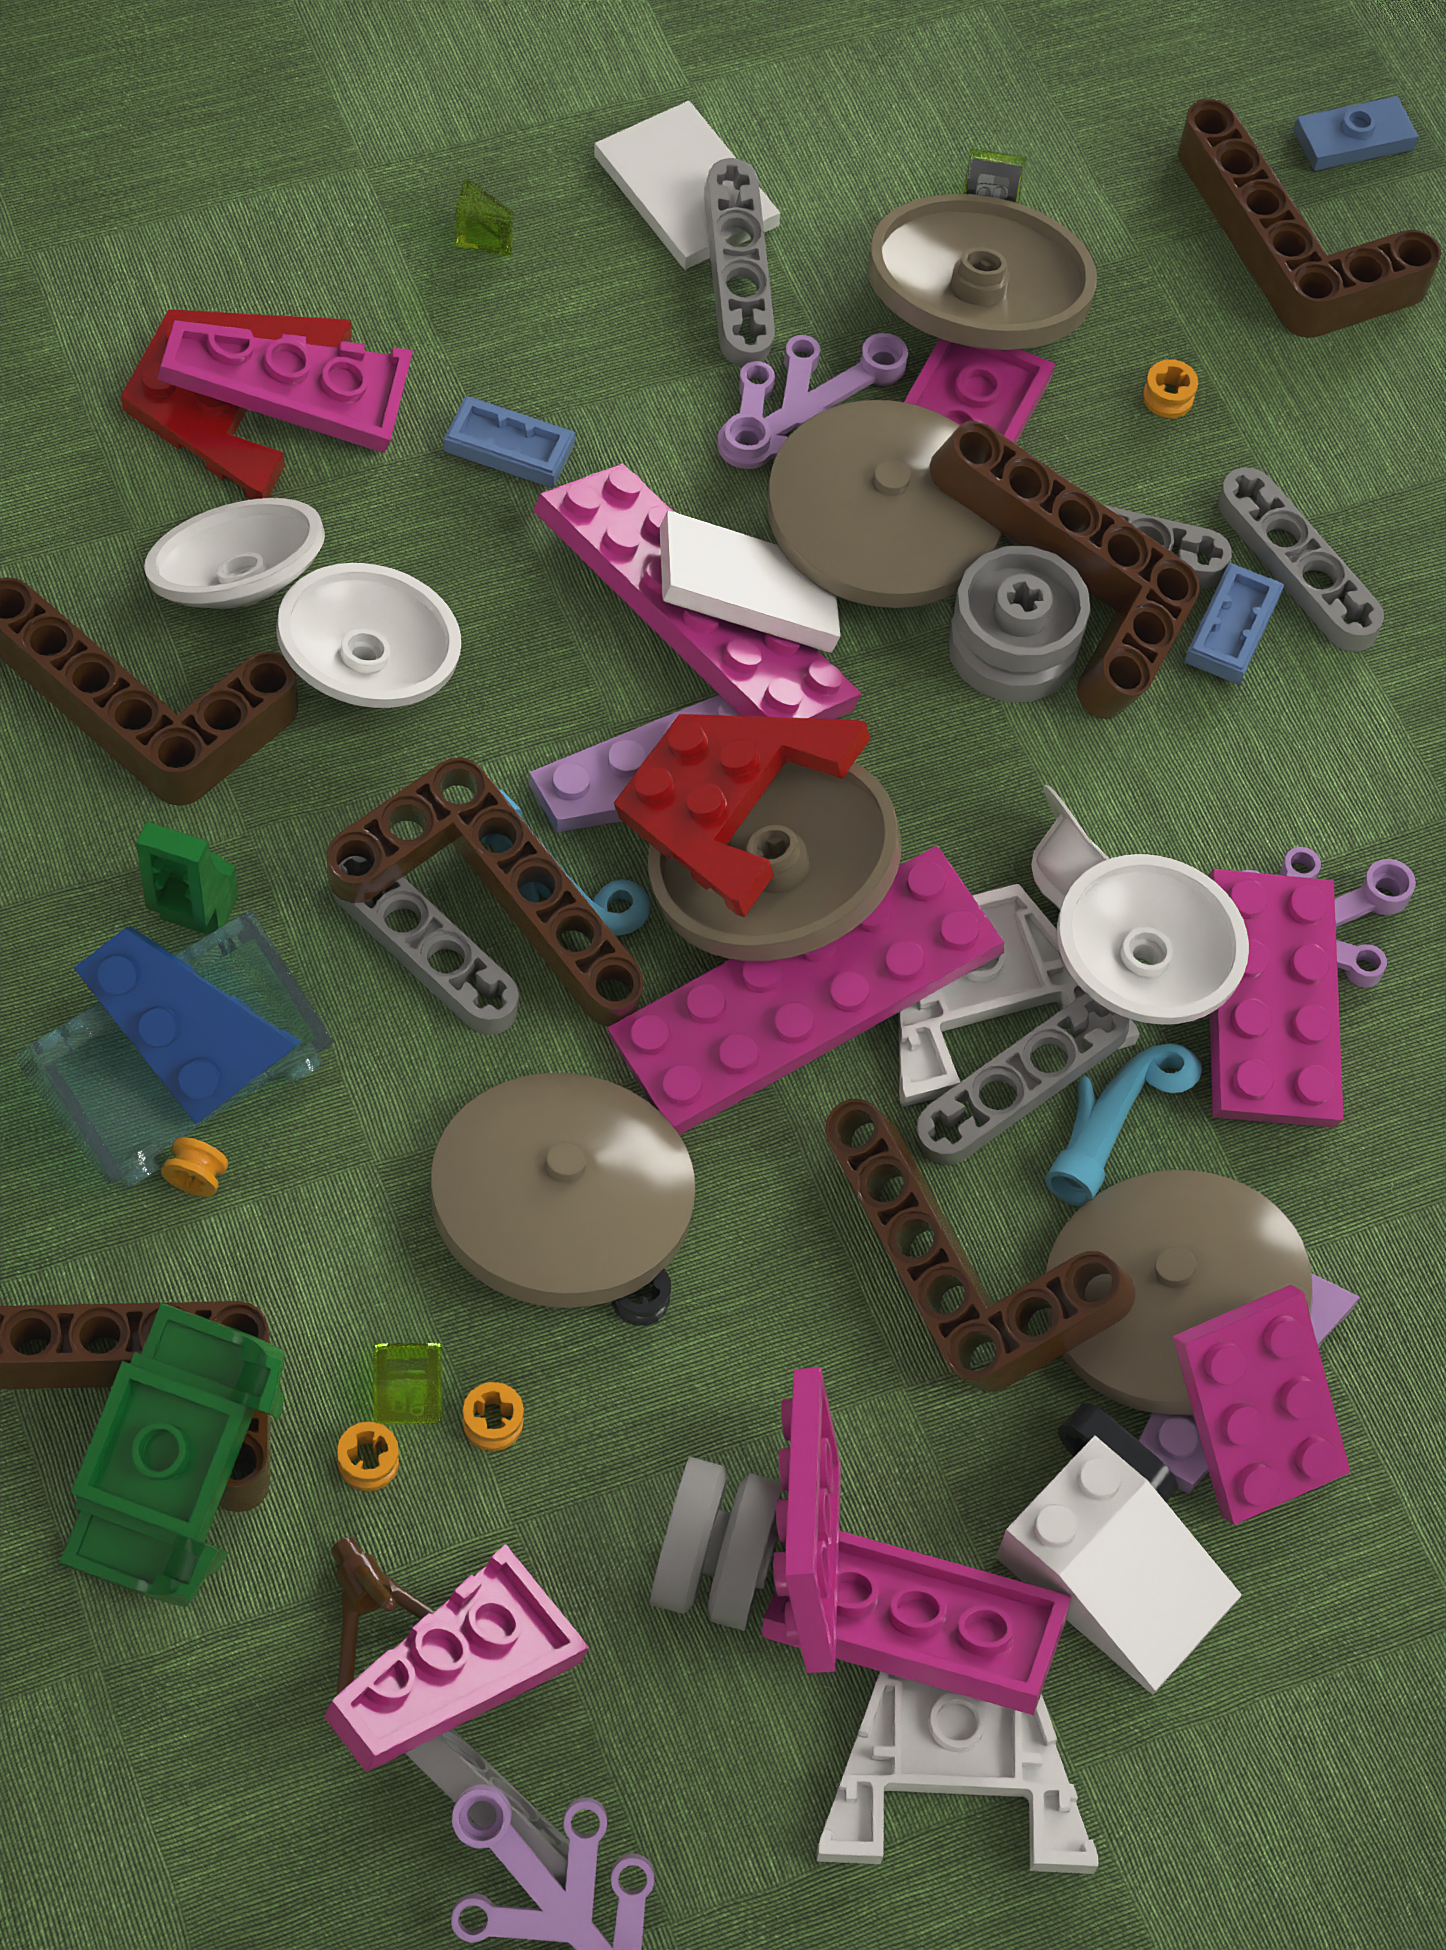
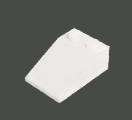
[996,1436,1242,1695]

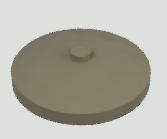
[867,194,1097,350]
[767,400,1002,608]
[648,762,902,961]
[430,1073,695,1308]
[1045,1170,1313,1415]

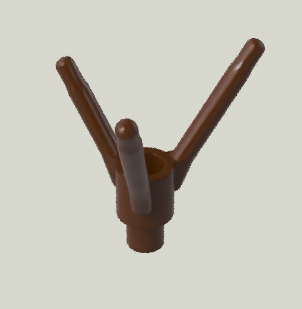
[331,1537,435,1696]

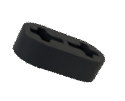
[1058,1403,1178,1502]

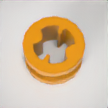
[1143,360,1199,418]
[161,1137,229,1197]
[462,1382,524,1451]
[337,1421,399,1492]

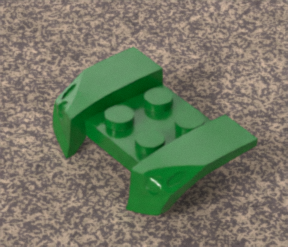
[60,1303,284,1607]

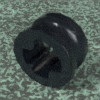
[611,1269,671,1326]

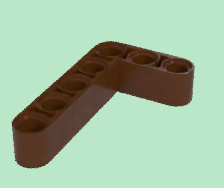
[1178,99,1441,338]
[929,421,1200,719]
[0,577,298,806]
[327,757,644,1027]
[825,1099,1135,1392]
[0,1301,271,1512]

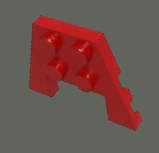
[121,309,352,500]
[613,714,871,917]

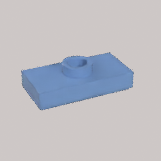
[1293,96,1419,171]
[444,396,575,489]
[1184,562,1285,685]

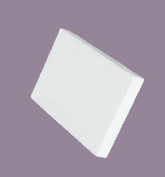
[594,101,780,270]
[660,510,840,652]

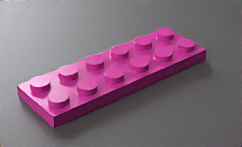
[533,463,862,719]
[607,845,1004,1135]

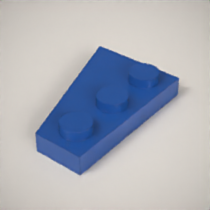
[74,926,302,1124]

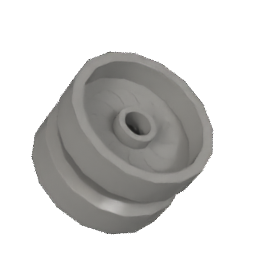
[948,546,1091,702]
[650,1457,783,1631]

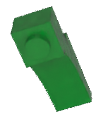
[136,821,239,939]

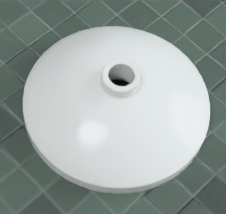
[144,498,325,609]
[276,563,461,708]
[1057,854,1249,1025]

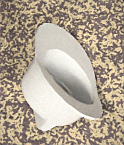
[1031,784,1110,910]

